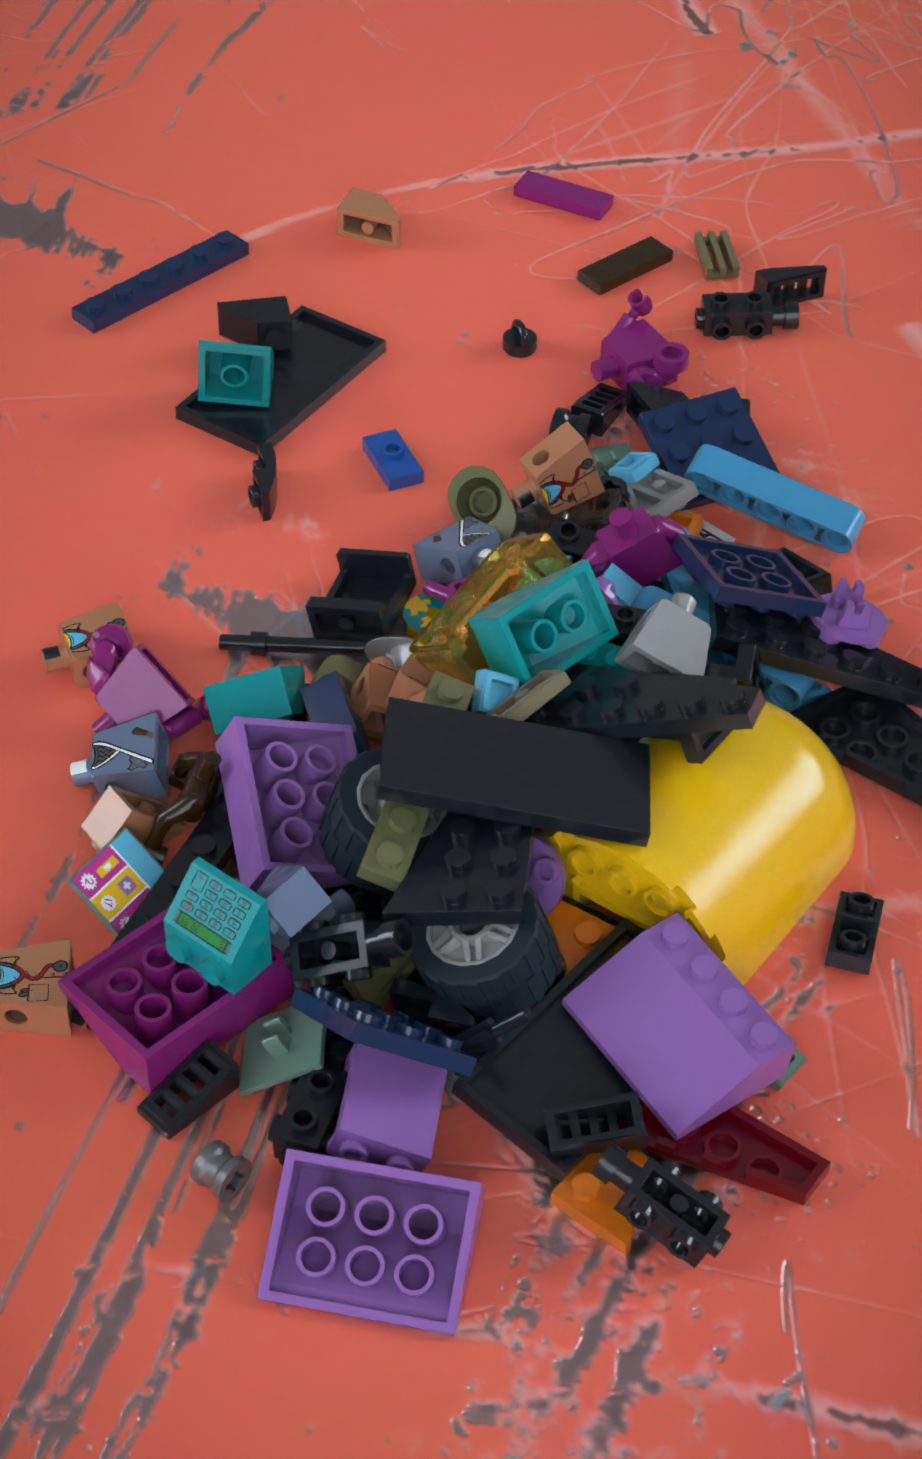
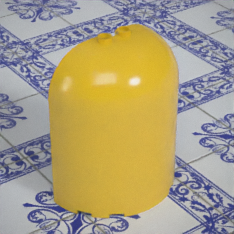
[535,701,856,986]

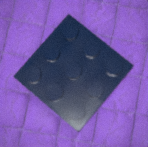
[637,387,779,511]
[672,533,827,619]
[290,985,477,1077]

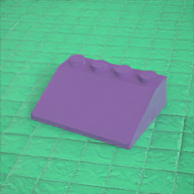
[215,716,358,893]
[562,913,796,1141]
[257,1149,485,1335]

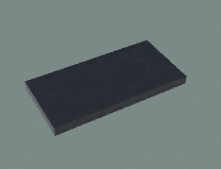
[175,305,386,455]
[376,697,651,847]
[451,918,643,1182]

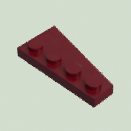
[619,1100,831,1205]

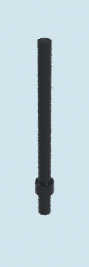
[219,631,371,656]

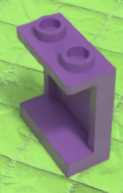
[326,1043,448,1172]

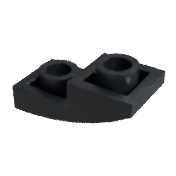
[248,442,277,521]
[825,891,884,975]

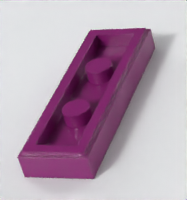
[514,170,614,220]

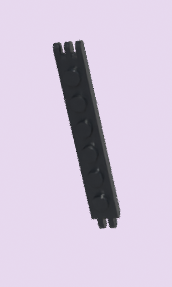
[71,790,235,1031]

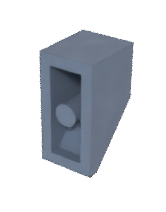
[256,865,332,938]

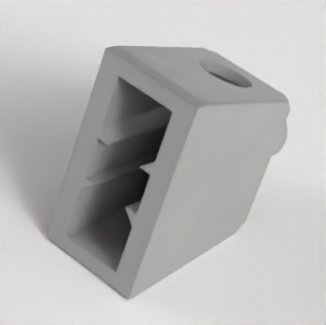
[614,593,711,676]

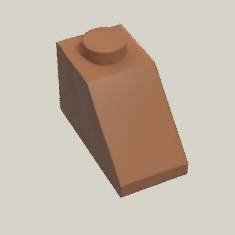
[337,187,400,249]
[81,785,188,852]

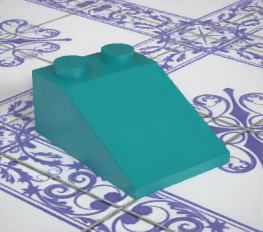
[468,559,619,688]

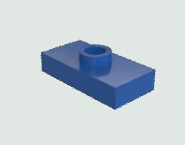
[362,429,424,491]

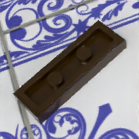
[577,236,673,295]

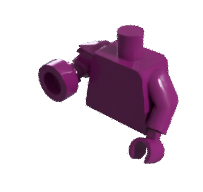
[591,289,689,392]
[581,507,697,587]
[86,623,211,739]

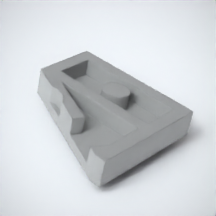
[626,467,699,517]

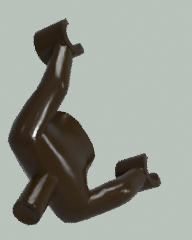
[144,751,222,866]

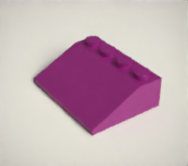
[58,907,293,1094]

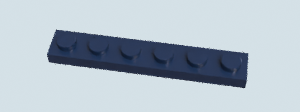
[72,230,249,333]

